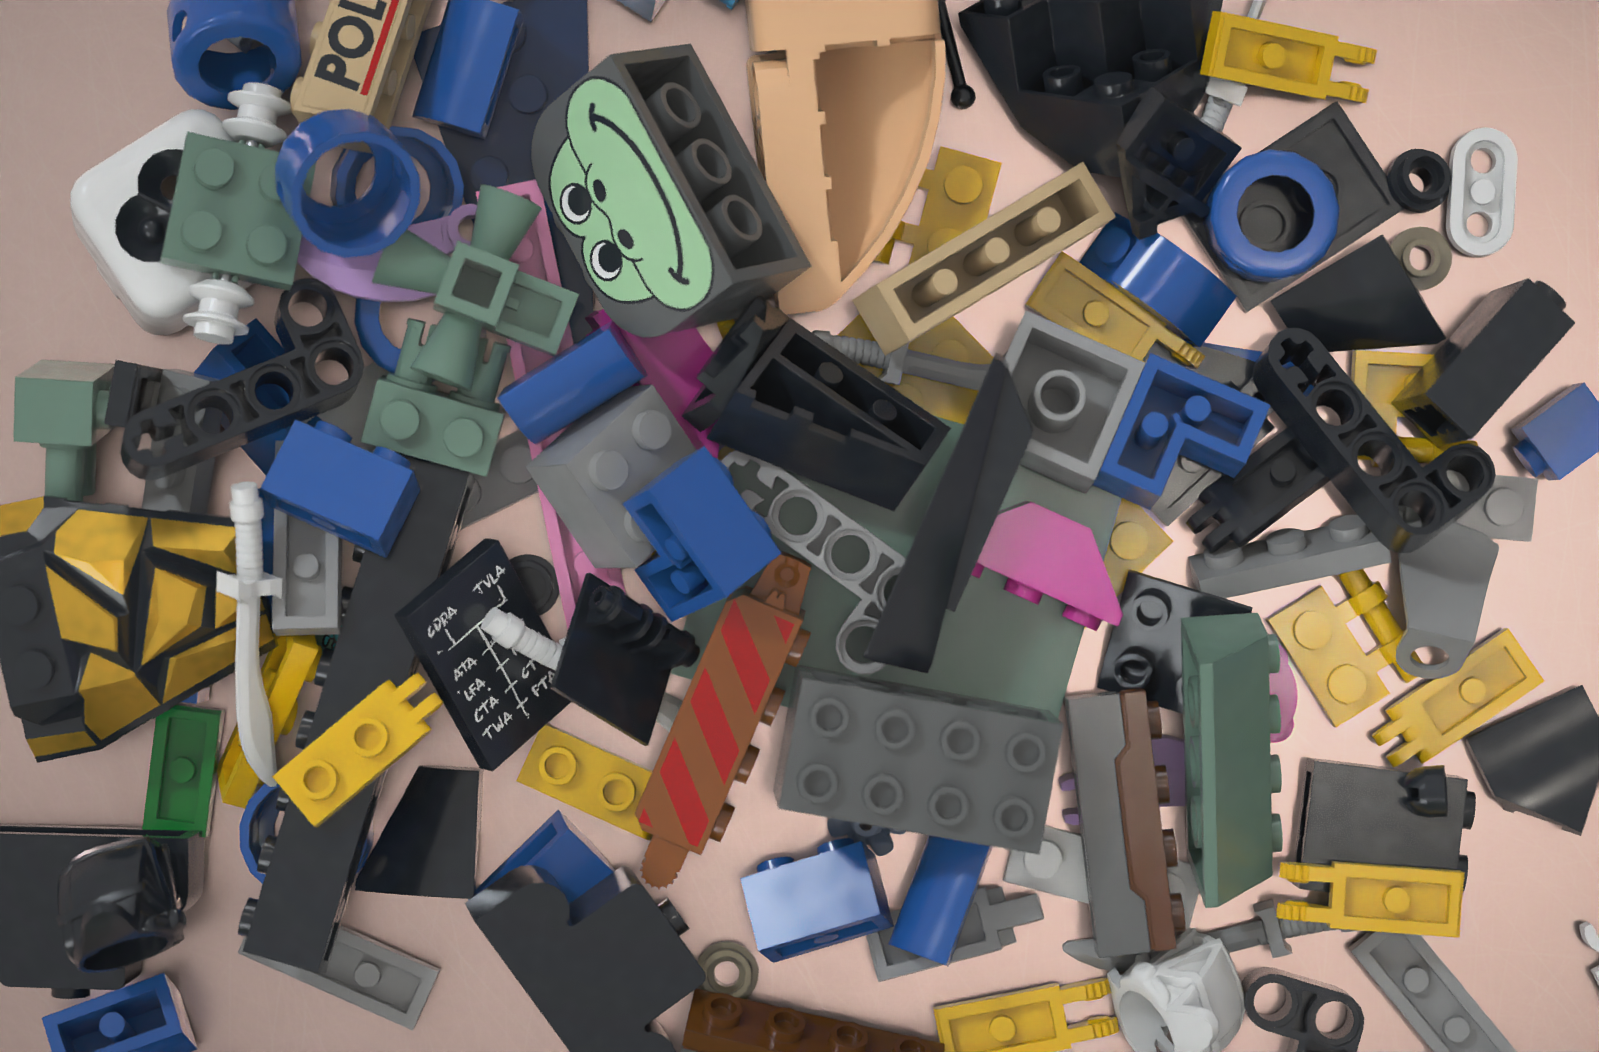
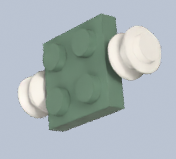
[160,82,317,344]

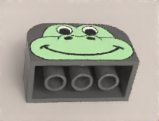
[531,43,811,337]

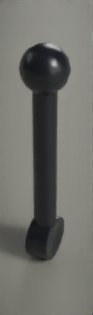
[938,0,976,109]

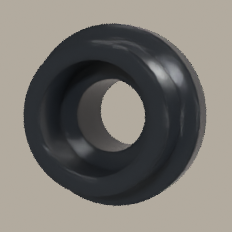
[1387,149,1451,213]

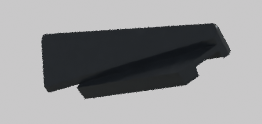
[863,353,1034,674]

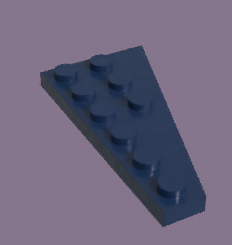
[413,0,595,344]

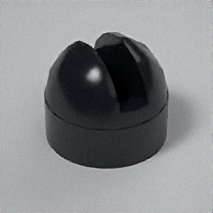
[1401,765,1448,818]

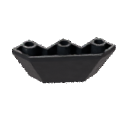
[958,0,1223,178]

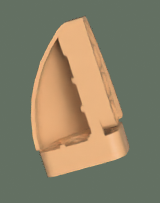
[745,0,945,315]

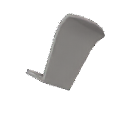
[1396,519,1500,679]

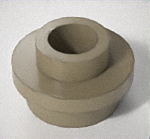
[1390,226,1452,291]
[697,941,759,999]

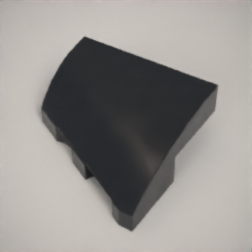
[1271,234,1447,352]
[355,765,484,899]

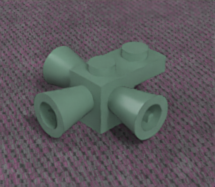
[372,184,579,392]

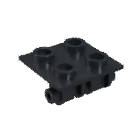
[1097,570,1253,714]
[550,573,700,746]

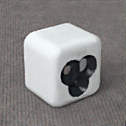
[70,109,254,335]

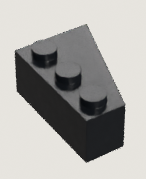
[706,318,951,511]

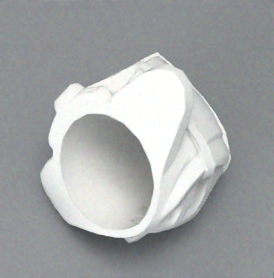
[1107,927,1245,1052]

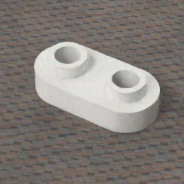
[1446,127,1518,257]

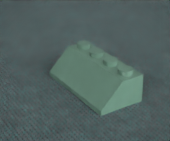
[1181,612,1283,908]

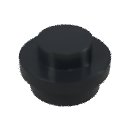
[509,554,559,616]

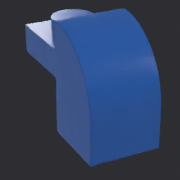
[1079,212,1237,348]

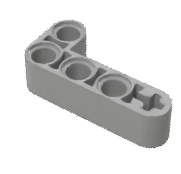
[721,450,906,674]

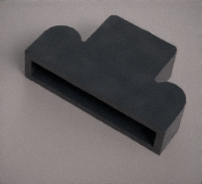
[0,824,204,999]
[465,865,706,1052]

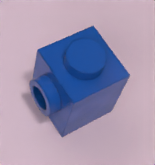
[1510,382,1599,481]

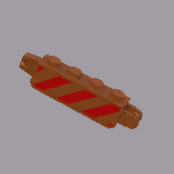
[635,551,812,890]

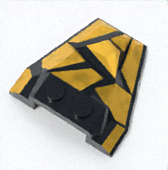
[0,495,279,763]

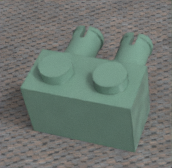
[361,318,511,477]
[13,359,116,502]

